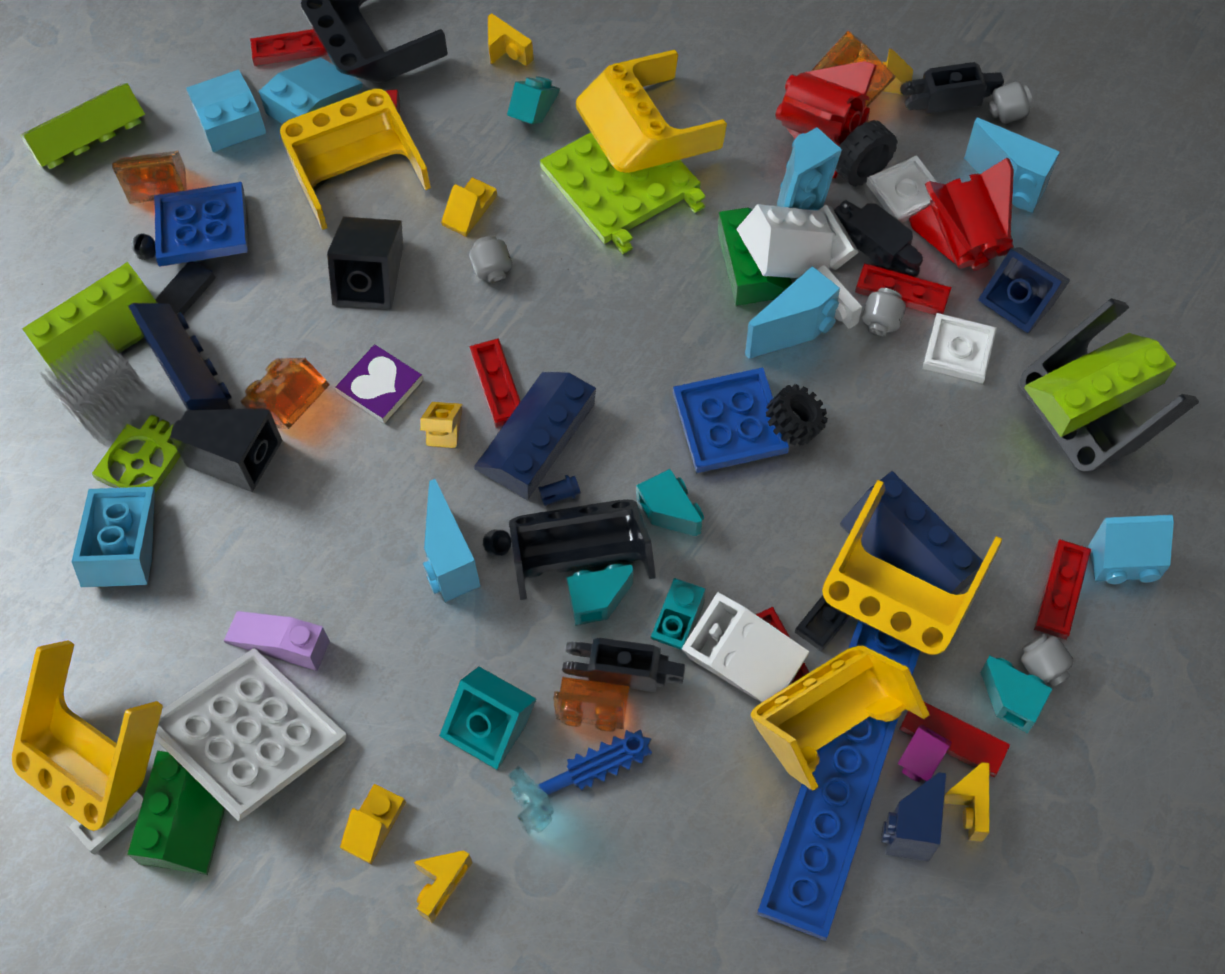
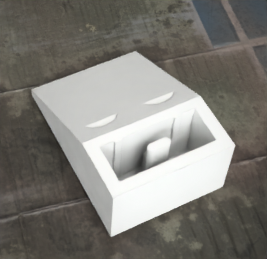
[682,592,810,703]

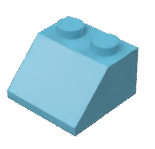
[1088,515,1174,584]

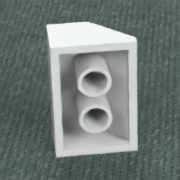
[737,204,833,278]

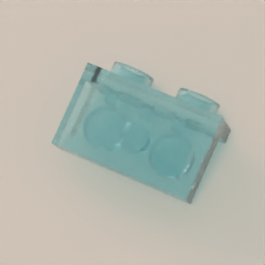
[508,765,554,836]

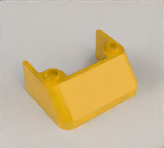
[750,646,930,791]

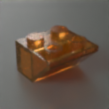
[112,150,187,204]
[240,358,330,429]

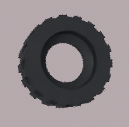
[835,120,898,187]

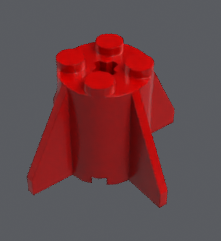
[775,61,877,179]
[909,158,1014,271]

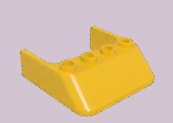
[576,50,727,173]
[280,89,431,230]
[822,480,1002,655]
[11,640,163,831]

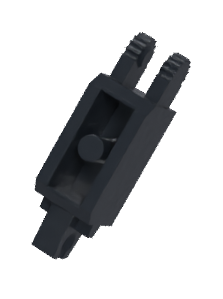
[900,62,1004,114]
[834,200,923,277]
[562,638,685,692]

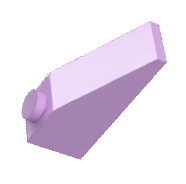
[224,611,330,671]

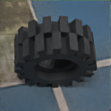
[766,384,828,446]

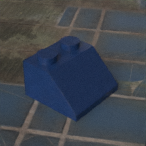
[978,247,1070,333]
[881,772,946,862]

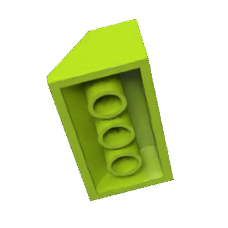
[20,83,145,169]
[22,262,157,385]
[1024,333,1176,437]

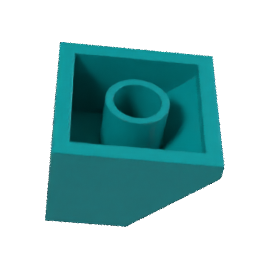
[439,666,537,770]

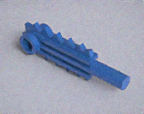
[537,729,652,798]

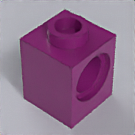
[897,724,952,783]

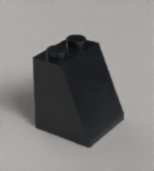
[327,216,403,309]
[170,408,283,492]

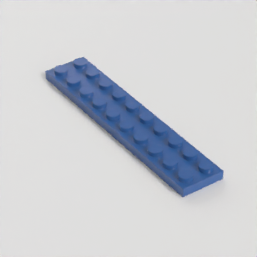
[757,620,920,941]

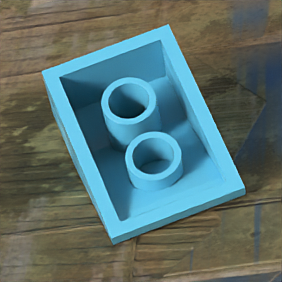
[259,57,363,124]
[186,69,267,152]
[964,117,1060,213]
[745,266,840,359]
[422,479,481,602]
[71,487,155,587]

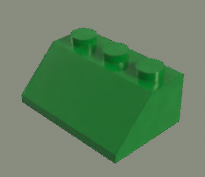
[717,207,792,306]
[127,750,225,875]

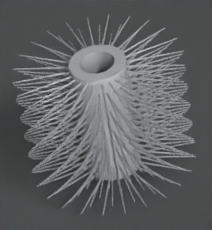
[40,330,157,446]

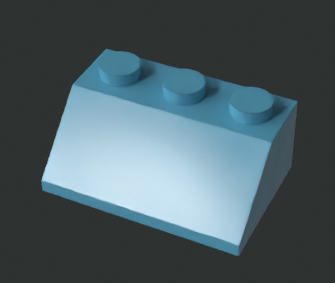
[777,127,842,211]

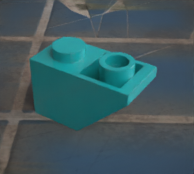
[507,76,560,124]
[636,469,704,536]
[567,564,633,626]
[651,578,706,650]
[980,655,1052,734]

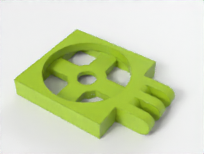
[92,414,181,493]

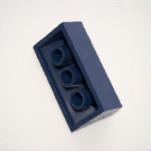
[128,303,232,410]
[474,372,596,501]
[840,471,983,595]

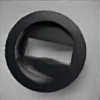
[131,233,156,260]
[482,529,511,556]

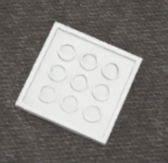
[155,648,347,821]

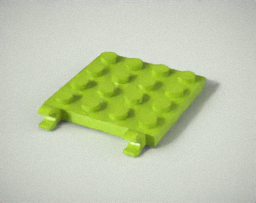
[540,132,706,254]

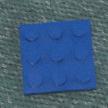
[154,182,248,267]
[673,367,789,474]

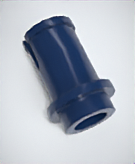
[538,475,581,506]

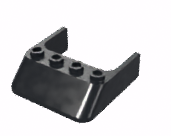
[301,0,448,83]
[1020,298,1199,472]
[509,499,656,600]

